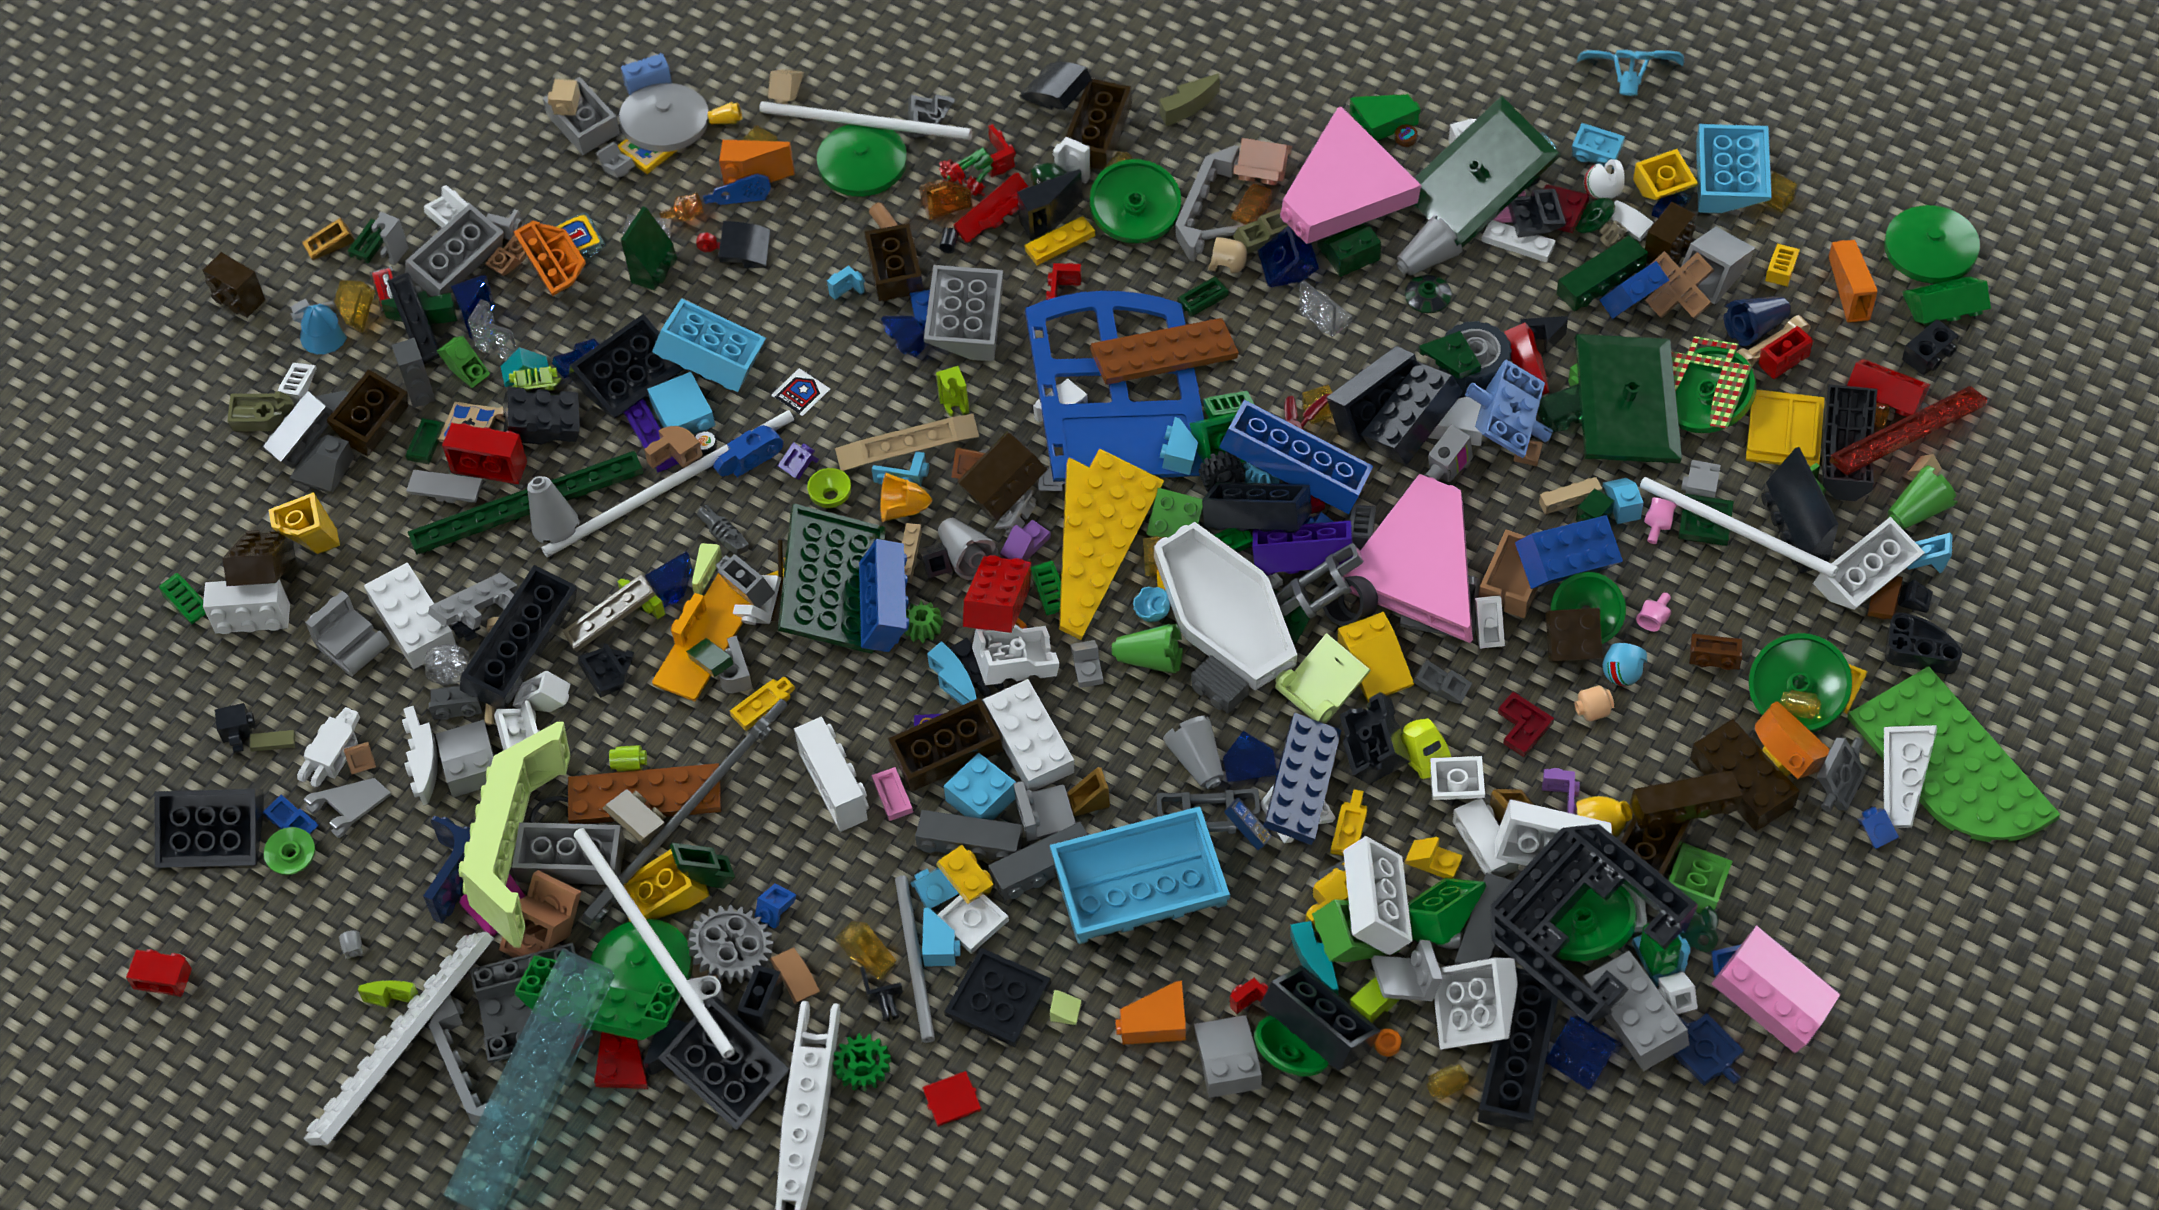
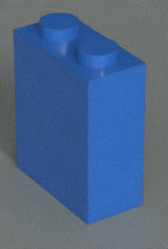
[1600,261,1669,319]

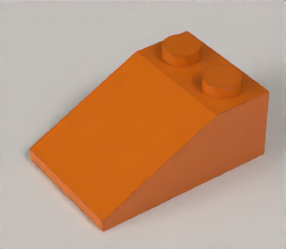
[719,140,795,189]

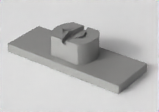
[406,470,483,503]

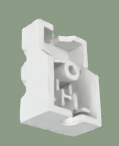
[972,624,1059,685]

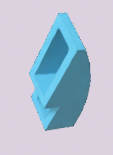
[927,641,977,705]

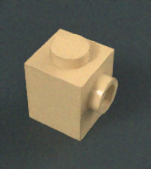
[548,79,580,116]

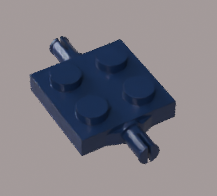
[1673,1013,1744,1086]

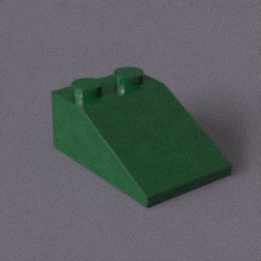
[621,206,677,291]

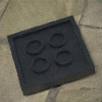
[944,948,1051,1047]

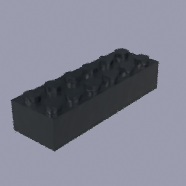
[460,565,577,709]
[1477,967,1559,1134]

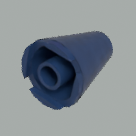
[1723,296,1791,346]

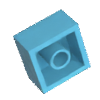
[944,753,1016,820]

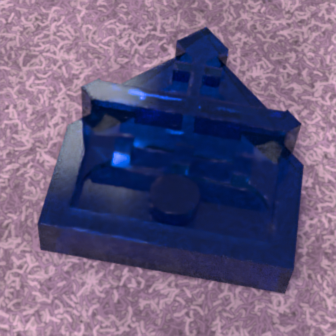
[1223,731,1277,783]

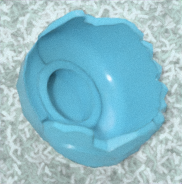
[1133,587,1170,623]

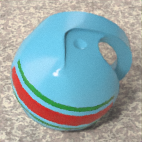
[1602,643,1647,686]

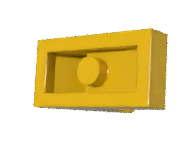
[1405,837,1463,879]

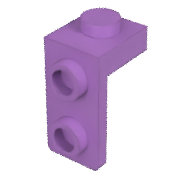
[1542,768,1580,815]

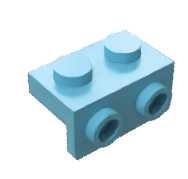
[910,868,959,909]

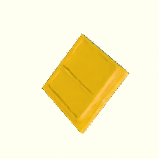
[1745,389,1825,467]

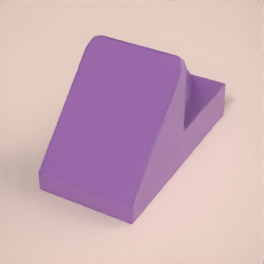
[1000,520,1051,561]

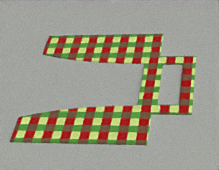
[1671,336,1752,429]

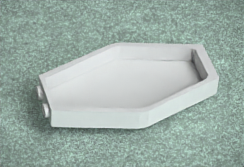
[1154,522,1297,690]

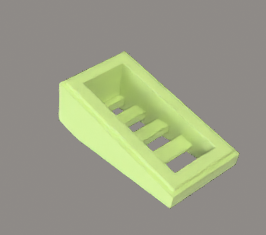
[692,543,722,595]

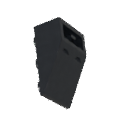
[1017,169,1083,240]

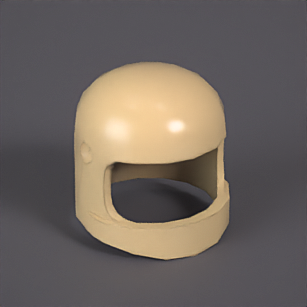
[1208,237,1247,273]

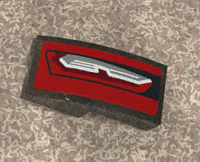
[369,266,395,313]

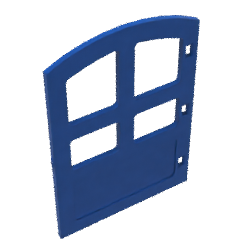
[1025,291,1204,482]

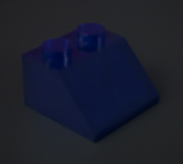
[1258,225,1319,287]

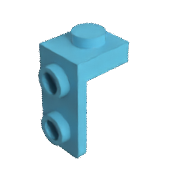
[872,451,929,487]

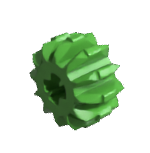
[904,601,943,643]

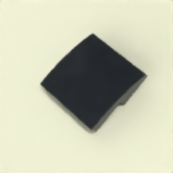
[1508,189,1566,238]
[718,221,771,268]

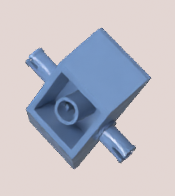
[1465,360,1553,458]

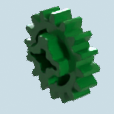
[833,1033,891,1091]

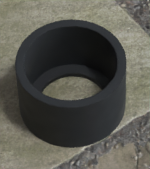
[1323,576,1378,625]

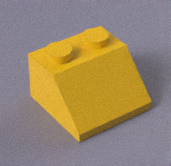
[1633,149,1698,200]

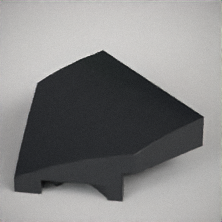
[578,643,634,698]

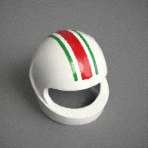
[1583,159,1624,200]

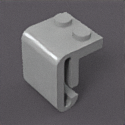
[305,591,389,677]

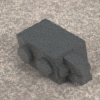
[715,554,775,608]

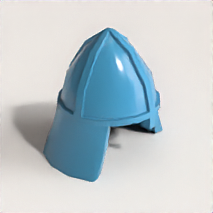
[300,304,347,354]

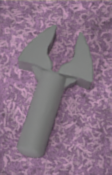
[291,299,335,323]

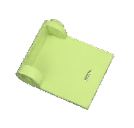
[1275,633,1371,724]

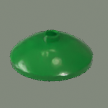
[1550,572,1626,644]
[1254,1016,1329,1077]

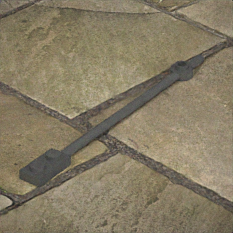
[582,699,788,927]

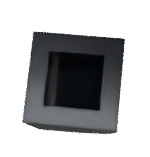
[918,542,952,578]

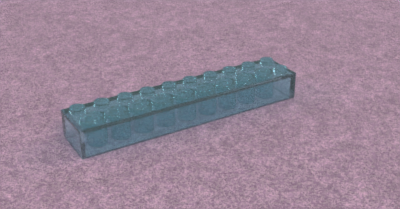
[443,949,615,1210]

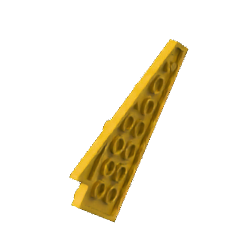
[1059,448,1164,640]

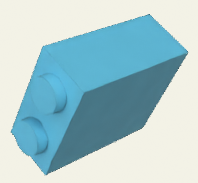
[647,372,715,435]

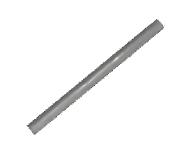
[895,876,935,1043]

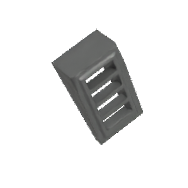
[1350,505,1376,550]

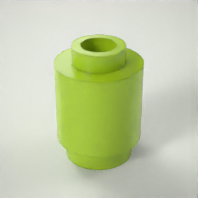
[609,745,647,772]

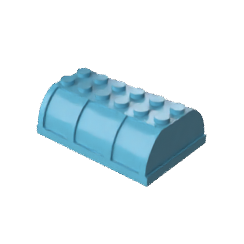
[1050,806,1230,944]

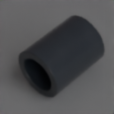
[939,227,959,254]

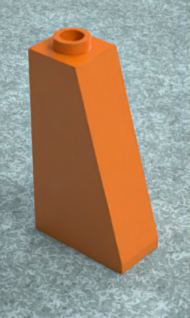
[1829,240,1877,323]

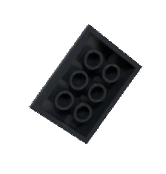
[569,313,684,419]
[1761,447,1839,573]
[154,789,264,868]
[658,997,791,1130]

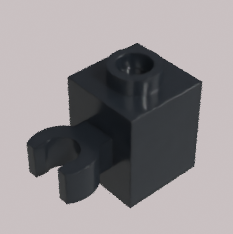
[214,703,255,753]

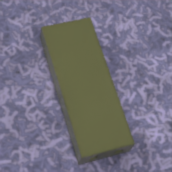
[250,730,295,752]

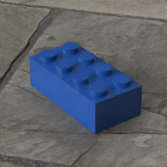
[1515,515,1623,589]
[859,539,909,652]

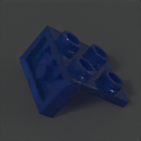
[1546,1016,1623,1090]

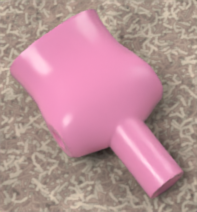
[1644,497,1677,544]
[1636,593,1671,632]

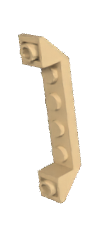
[835,414,979,471]

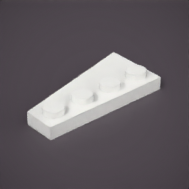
[1884,725,1938,828]

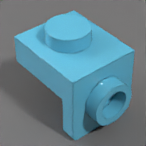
[827,266,865,300]

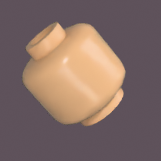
[1574,685,1614,721]

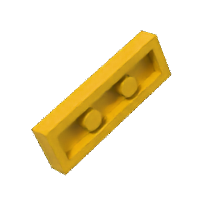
[1025,216,1095,266]

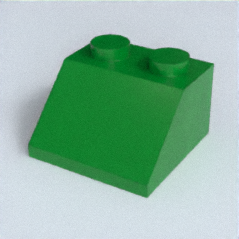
[1190,413,1246,463]

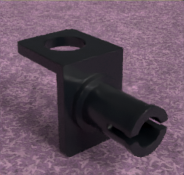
[860,966,903,1022]

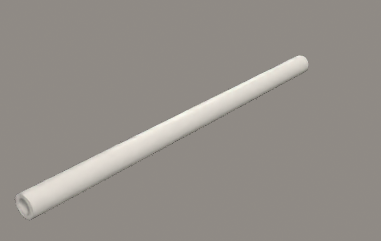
[1640,477,1838,578]

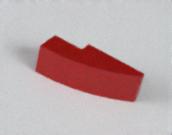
[1504,323,1550,396]

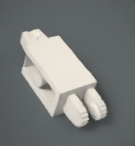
[297,707,360,787]

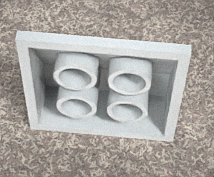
[1434,958,1518,1049]

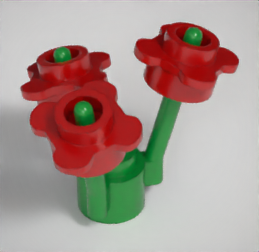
[939,147,994,196]

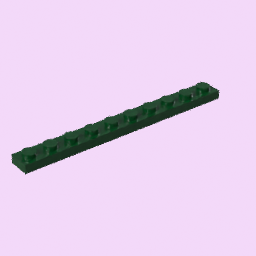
[408,450,644,555]

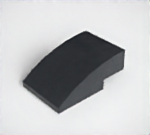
[1019,62,1092,110]

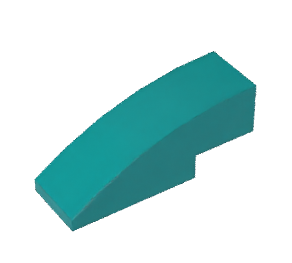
[1290,921,1338,995]

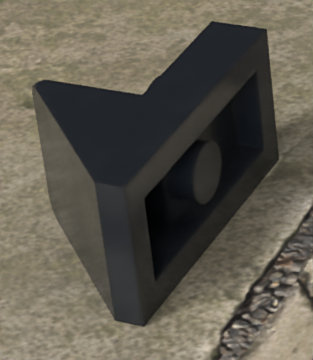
[1520,316,1568,353]

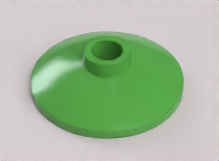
[264,827,315,875]

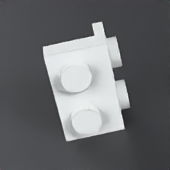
[424,185,470,228]
[494,701,540,750]

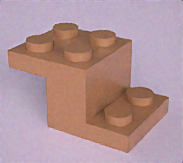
[1233,138,1292,185]
[499,870,581,958]

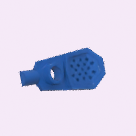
[703,174,771,205]

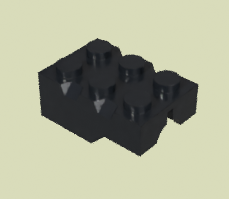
[503,387,580,445]
[1339,692,1411,785]

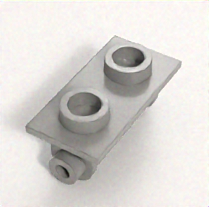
[994,490,1036,536]

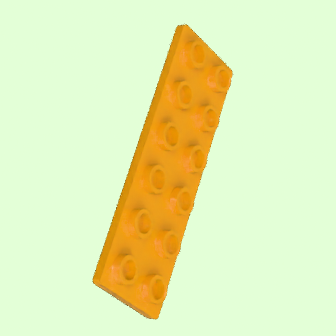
[652,573,751,701]

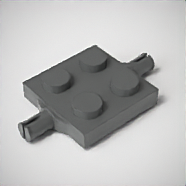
[1817,737,1866,812]

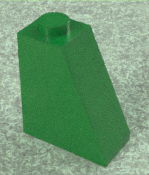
[1350,94,1421,141]

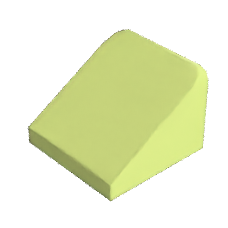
[1050,990,1081,1025]

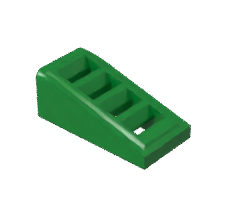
[1204,391,1255,418]
[1031,561,1061,616]
[159,573,206,625]

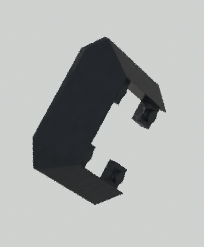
[1491,824,1698,1024]

